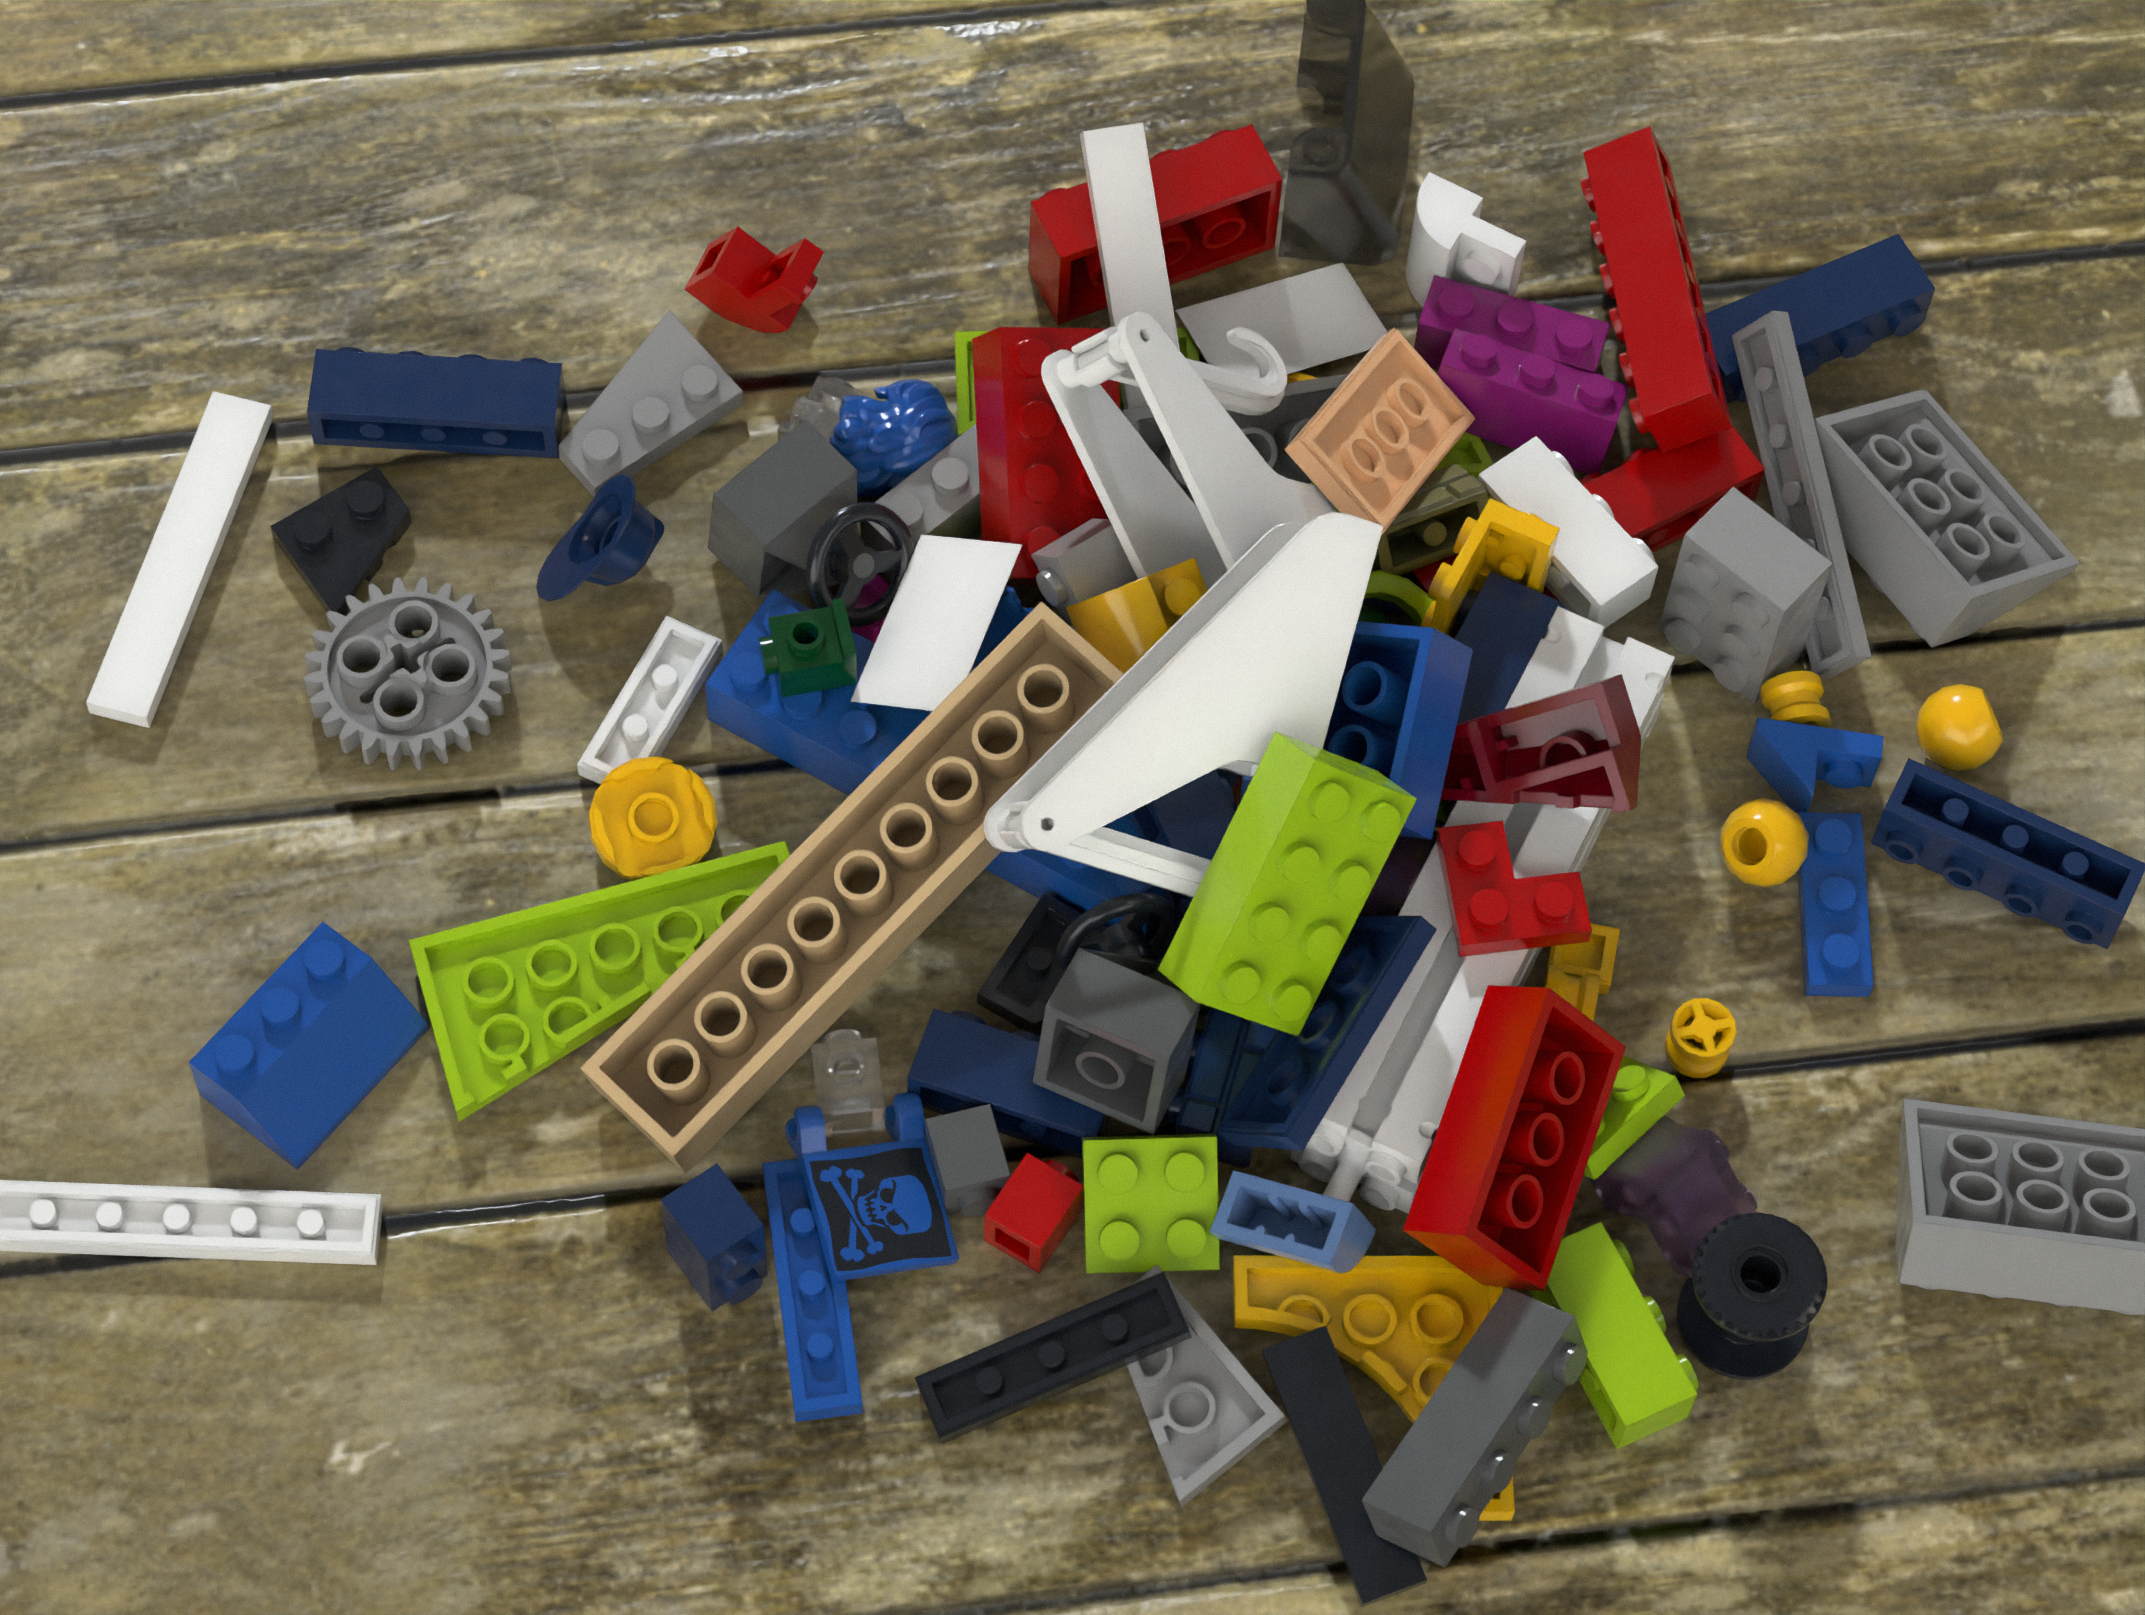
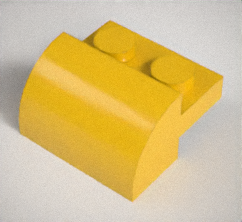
[1066,557,1208,674]

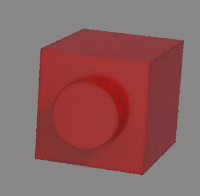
[983,1153,1084,1274]

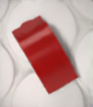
[684,226,824,333]

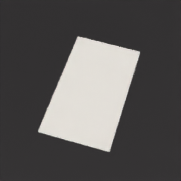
[1175,262,1387,377]
[851,534,1022,711]

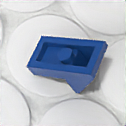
[1747,717,1884,813]

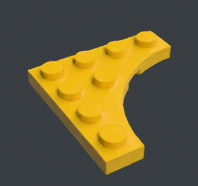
[1232,1255,1515,1521]

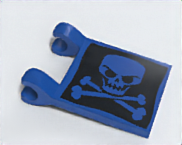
[785,1092,959,1282]

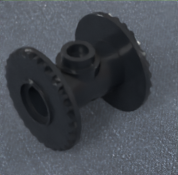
[1676,1212,1828,1380]

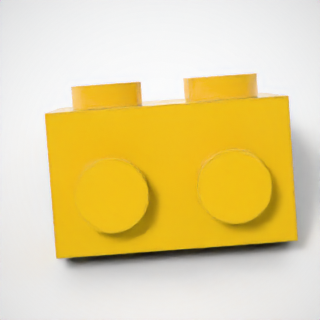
[1420,498,1560,636]

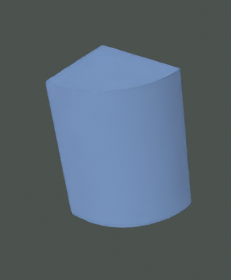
[1210,1170,1376,1273]

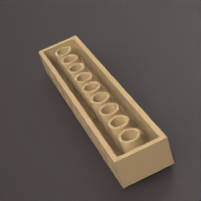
[580,601,1124,1174]

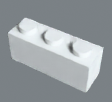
[1478,436,1659,629]

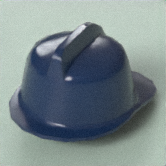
[536,474,665,602]

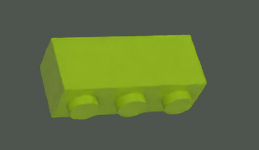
[1530,1222,1698,1449]

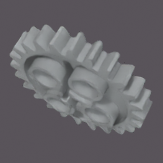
[304,577,512,770]

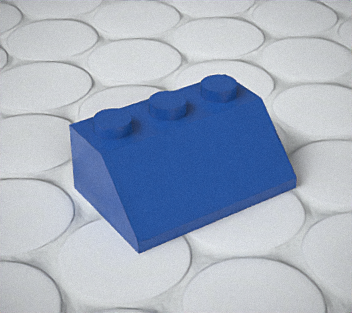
[189,922,429,1170]

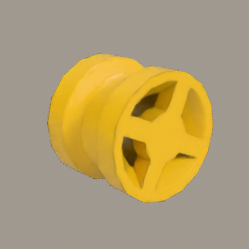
[1760,670,1832,728]
[1544,966,1600,1021]
[1664,998,1737,1078]

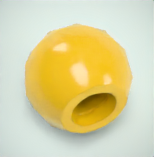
[1915,684,2003,771]
[1719,798,1809,887]

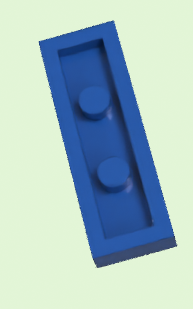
[1797,812,1873,997]

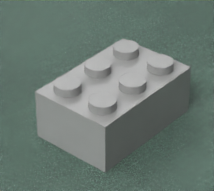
[1658,487,1833,704]

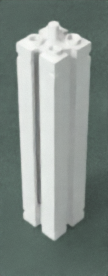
[1290,606,1675,1214]

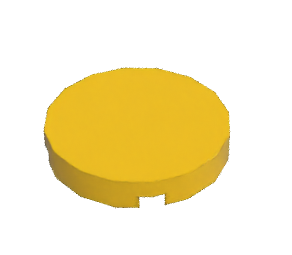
[588,756,717,881]

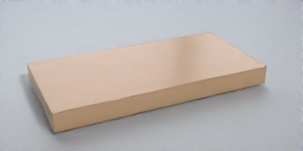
[1284,328,1475,535]

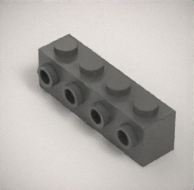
[1361,1287,1588,1567]

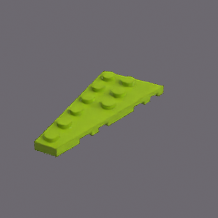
[409,841,790,1122]

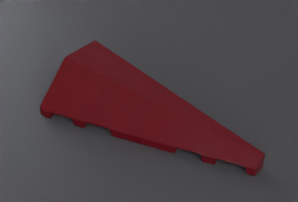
[1440,674,1641,812]

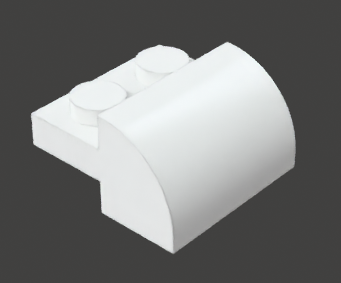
[1406,172,1526,307]

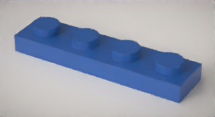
[762,1159,863,1422]

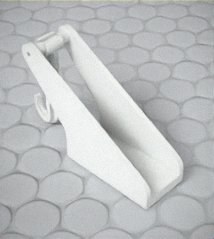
[1041,311,1336,590]
[983,512,1384,897]

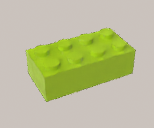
[1158,731,1417,1036]

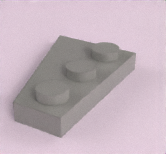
[558,310,744,497]
[1127,1265,1286,1508]

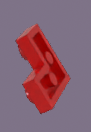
[1436,820,1592,957]

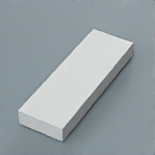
[577,616,723,785]

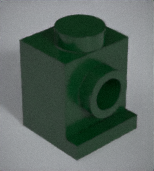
[758,598,857,698]

